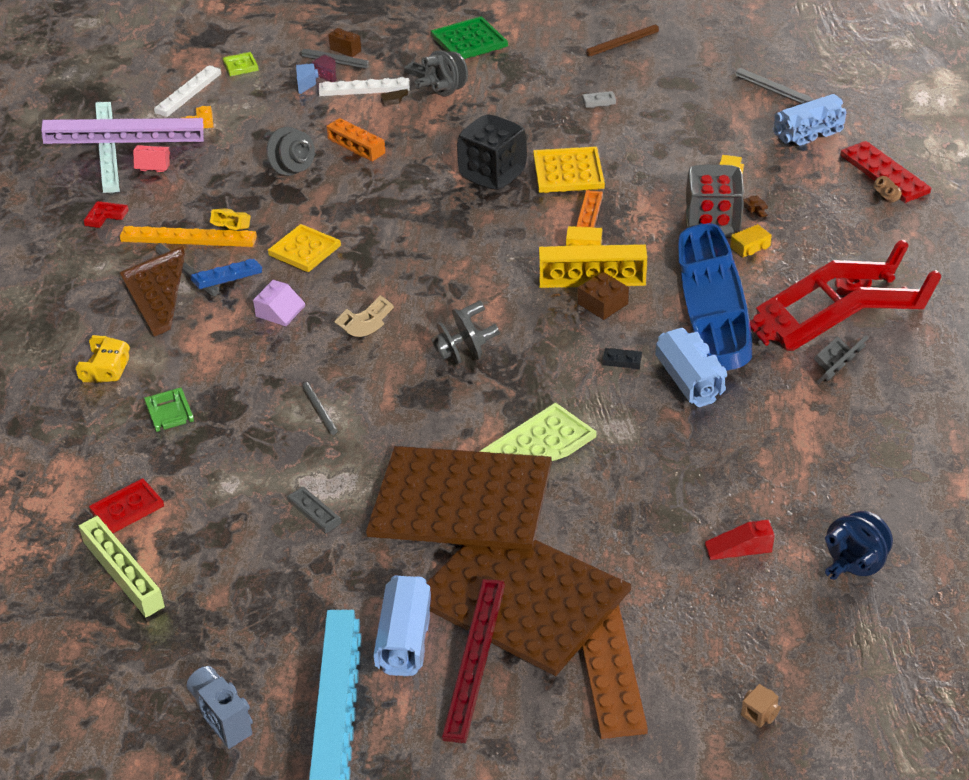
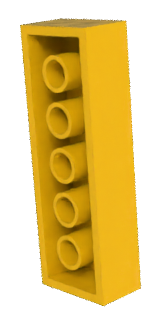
[539,244,647,288]

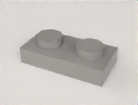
[582,91,616,108]

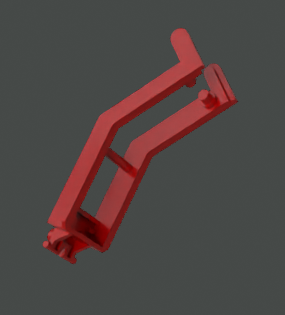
[749,240,941,351]

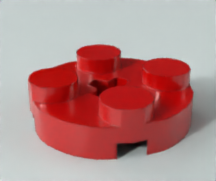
[835,278,872,295]

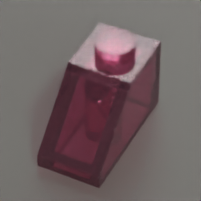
[312,54,337,82]

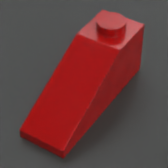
[705,520,775,560]

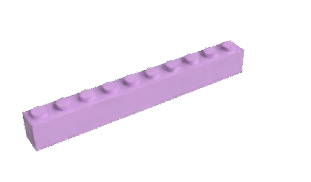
[42,118,204,144]

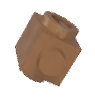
[741,684,781,728]

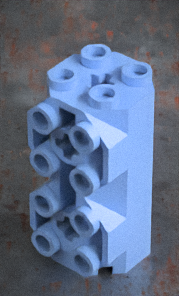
[773,94,846,146]
[655,328,727,407]
[374,575,431,676]

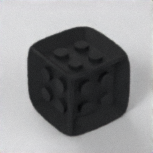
[457,114,527,190]

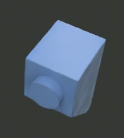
[296,64,318,94]

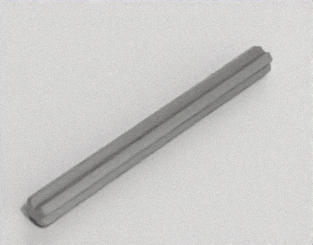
[736,68,814,104]

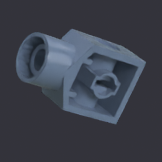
[186,666,253,749]

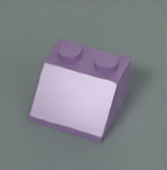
[253,280,305,326]

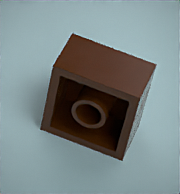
[578,272,629,320]

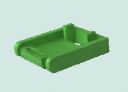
[144,388,194,432]

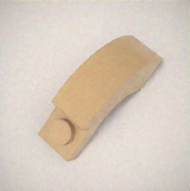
[334,295,394,337]

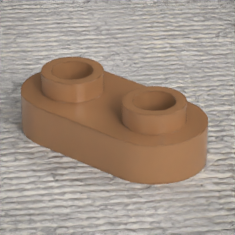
[874,176,901,203]

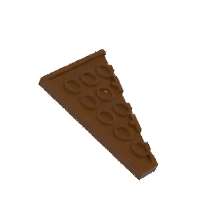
[119,246,185,337]

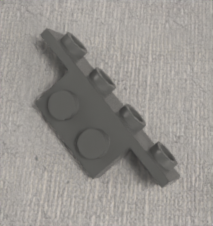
[813,335,869,384]

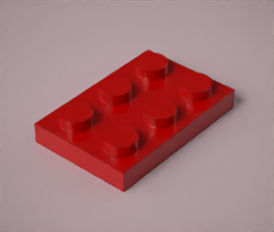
[89,478,164,533]

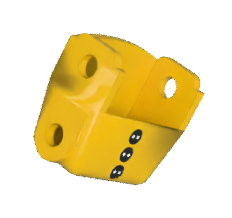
[75,335,130,383]

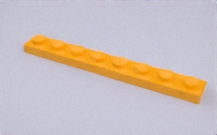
[120,226,257,247]

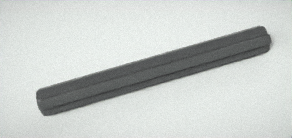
[301,48,369,69]

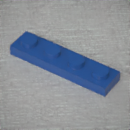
[191,259,262,289]

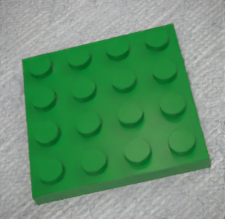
[430,16,508,59]

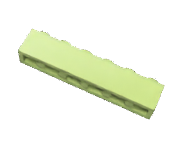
[79,516,165,618]

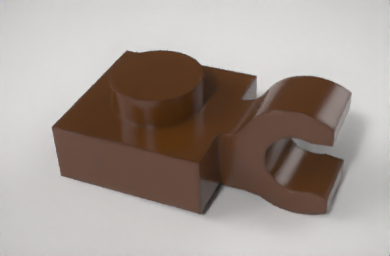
[743,195,768,218]

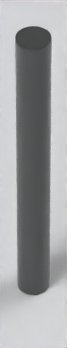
[302,382,338,435]

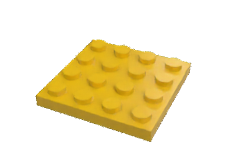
[533,147,605,193]

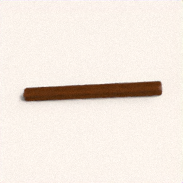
[586,24,659,57]

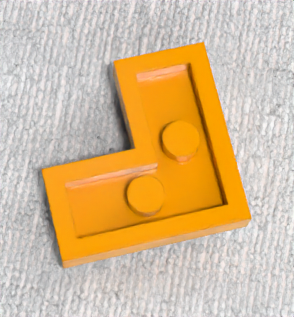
[183,106,214,129]

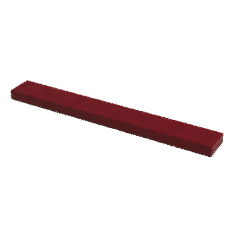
[442,579,505,744]

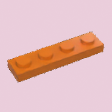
[576,190,603,228]

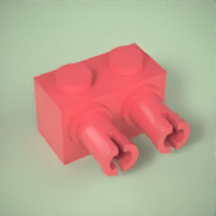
[133,145,170,172]

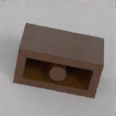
[328,28,361,57]

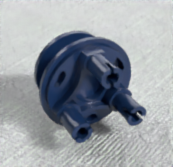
[825,511,893,580]

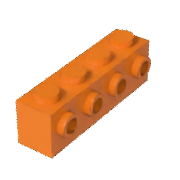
[326,118,386,161]

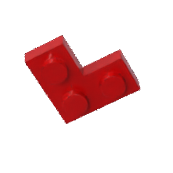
[83,201,129,228]

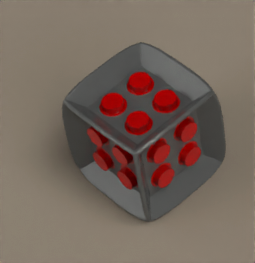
[686,165,744,238]

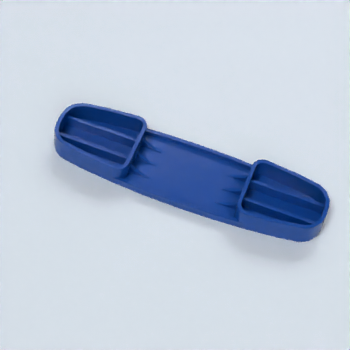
[678,223,752,371]

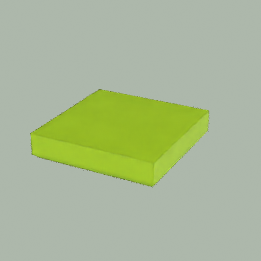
[223,52,259,76]

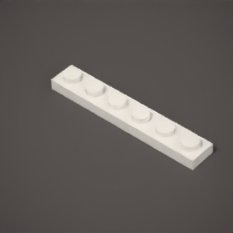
[154,66,221,117]
[319,77,410,96]

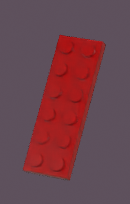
[840,141,932,203]

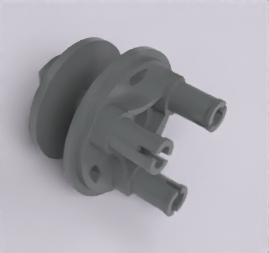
[414,50,468,96]
[263,127,315,176]
[432,300,500,365]

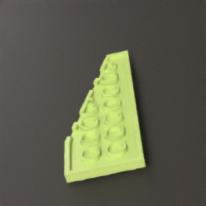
[479,403,596,461]

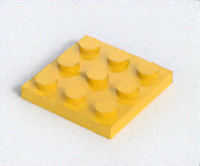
[268,224,341,272]

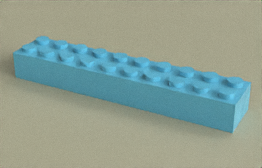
[309,610,362,780]

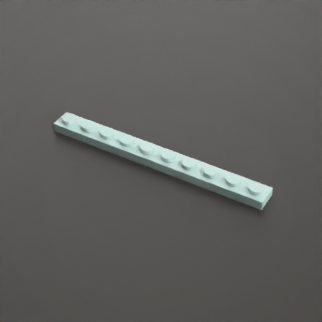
[95,102,120,193]

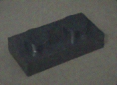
[603,348,642,369]

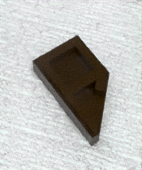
[381,89,408,106]

